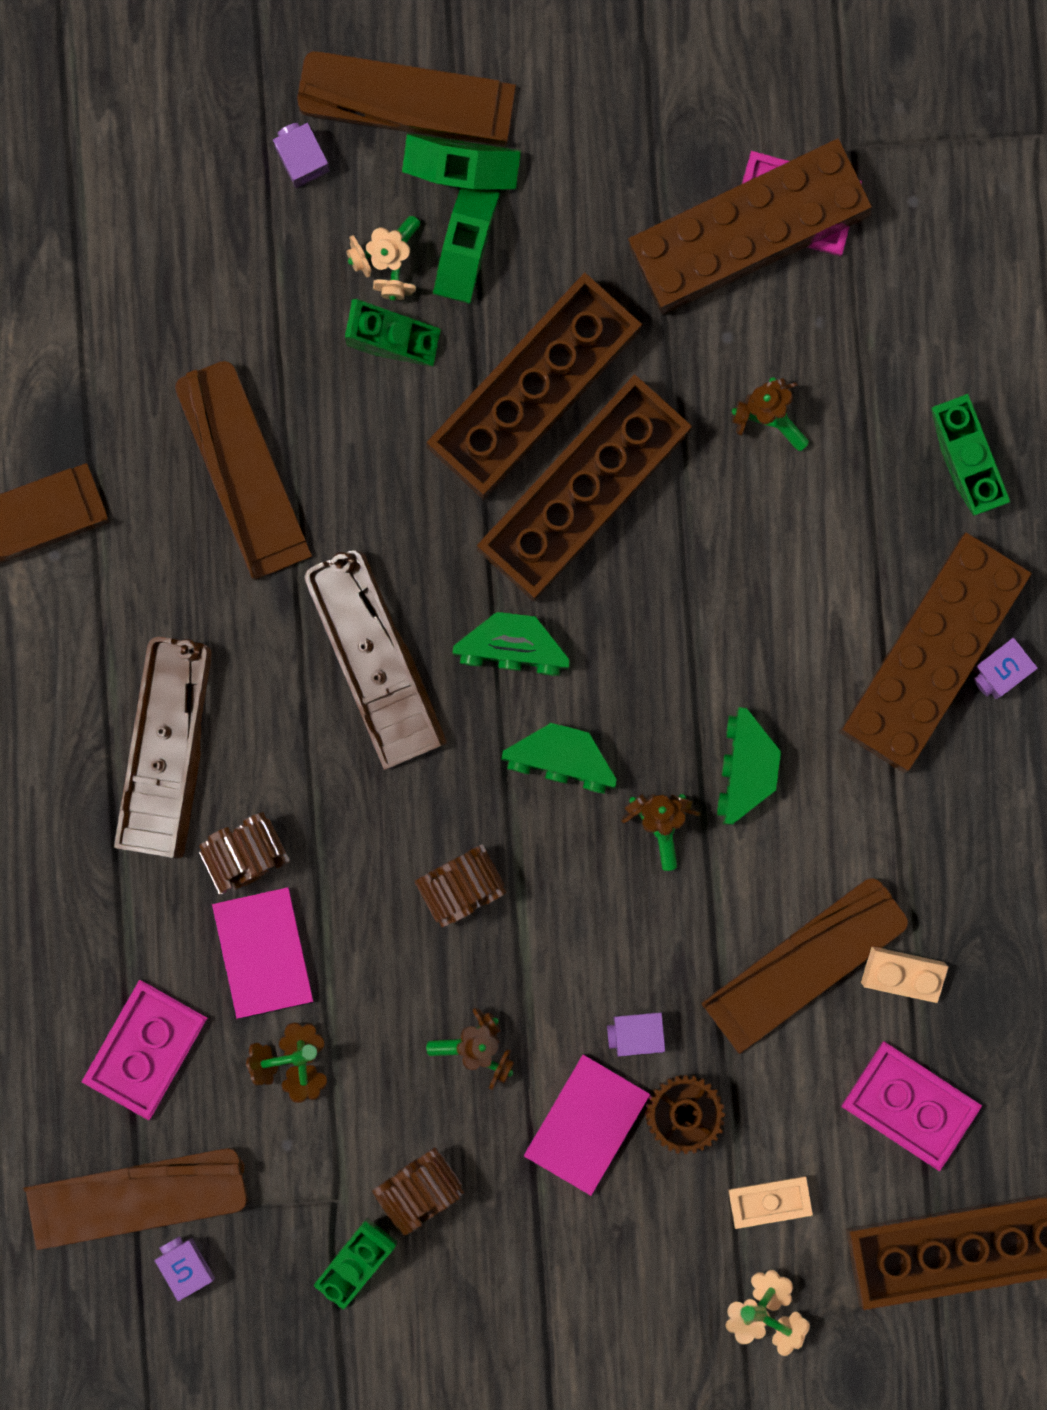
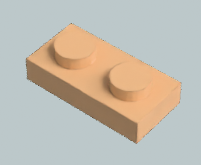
[861,946,948,1003]
[728,1176,813,1229]

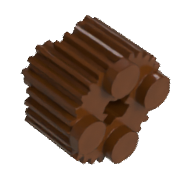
[199,812,290,895]
[414,844,506,928]
[645,1074,725,1155]
[372,1147,464,1236]

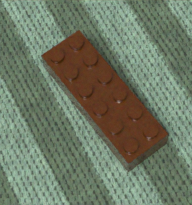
[628,138,872,316]
[426,272,642,500]
[477,374,692,602]
[838,532,1032,773]
[846,1193,1047,1310]

